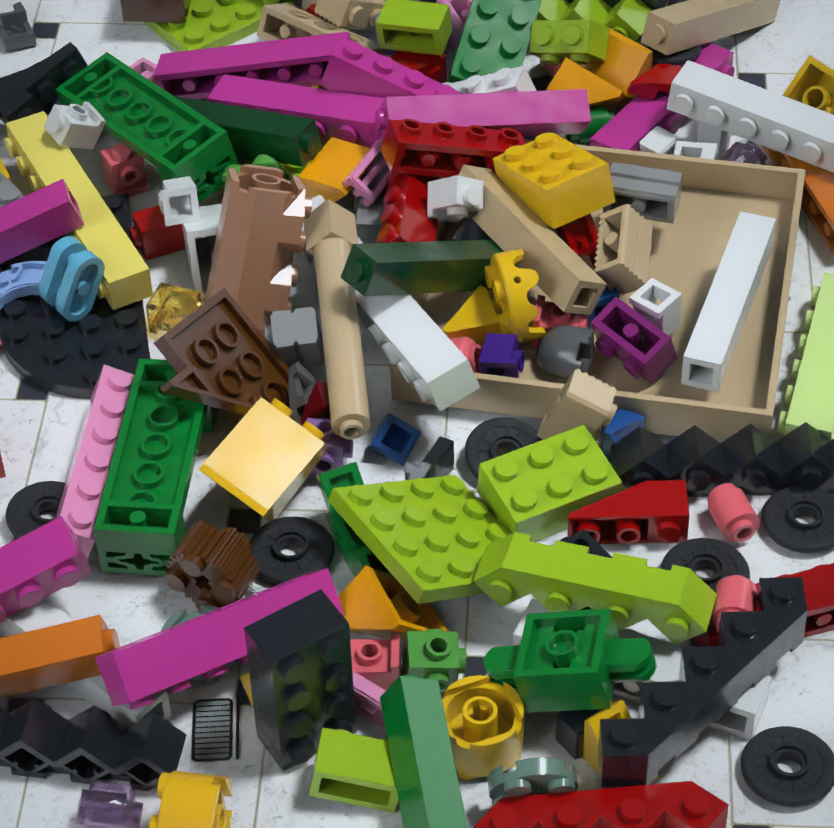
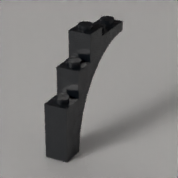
[0,42,88,124]

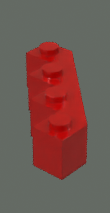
[474,781,729,828]

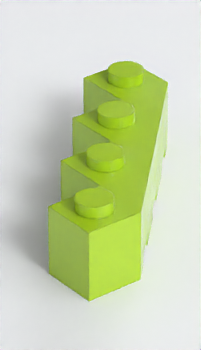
[530,0,652,41]
[473,532,717,645]

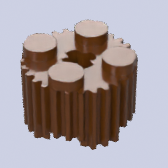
[164,520,261,611]

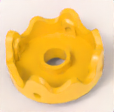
[484,249,546,344]

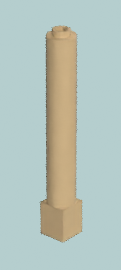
[303,199,371,439]

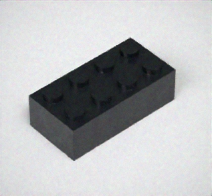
[244,589,357,771]

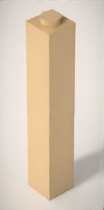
[641,0,781,55]
[458,165,607,315]

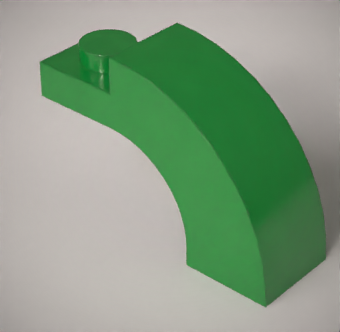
[316,462,391,577]

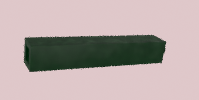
[174,96,323,167]
[341,240,520,297]

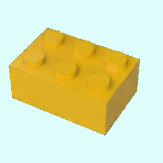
[493,133,615,229]

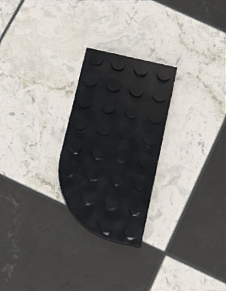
[0,193,151,399]

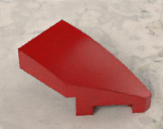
[627,63,682,100]

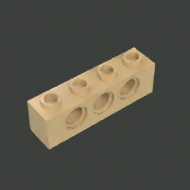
[256,3,386,55]

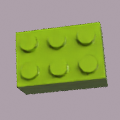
[477,425,622,542]

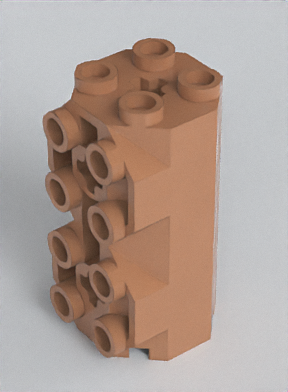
[205,164,312,334]

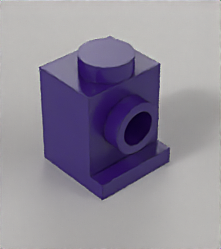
[479,333,524,378]

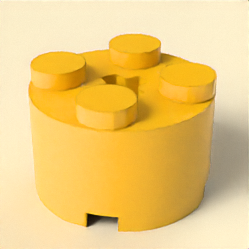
[442,675,524,780]
[148,771,233,828]

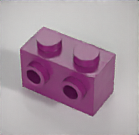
[590,297,678,385]

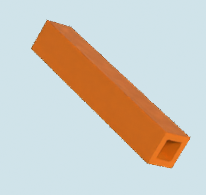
[0,615,120,699]

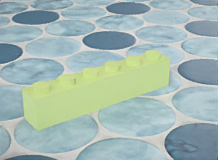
[777,272,834,440]

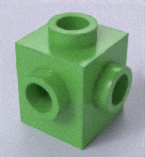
[402,629,466,692]

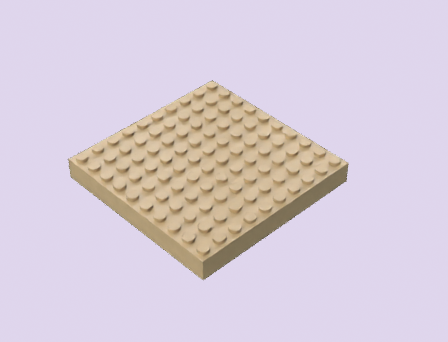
[390,139,806,442]

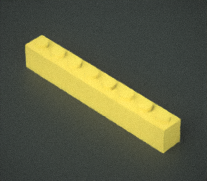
[4,111,153,310]

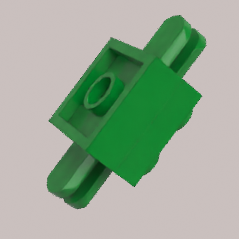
[483,608,657,713]

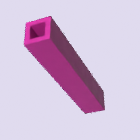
[375,89,591,139]
[0,179,84,264]

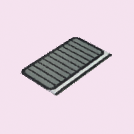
[192,697,240,762]

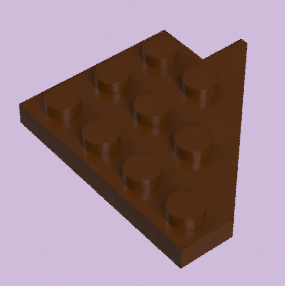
[154,288,292,419]

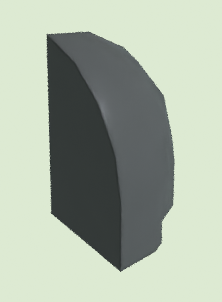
[536,326,594,378]

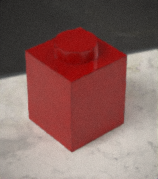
[128,205,186,260]

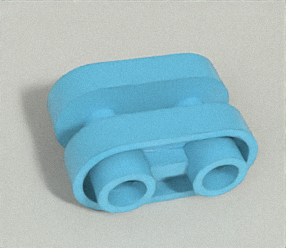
[38,236,105,321]

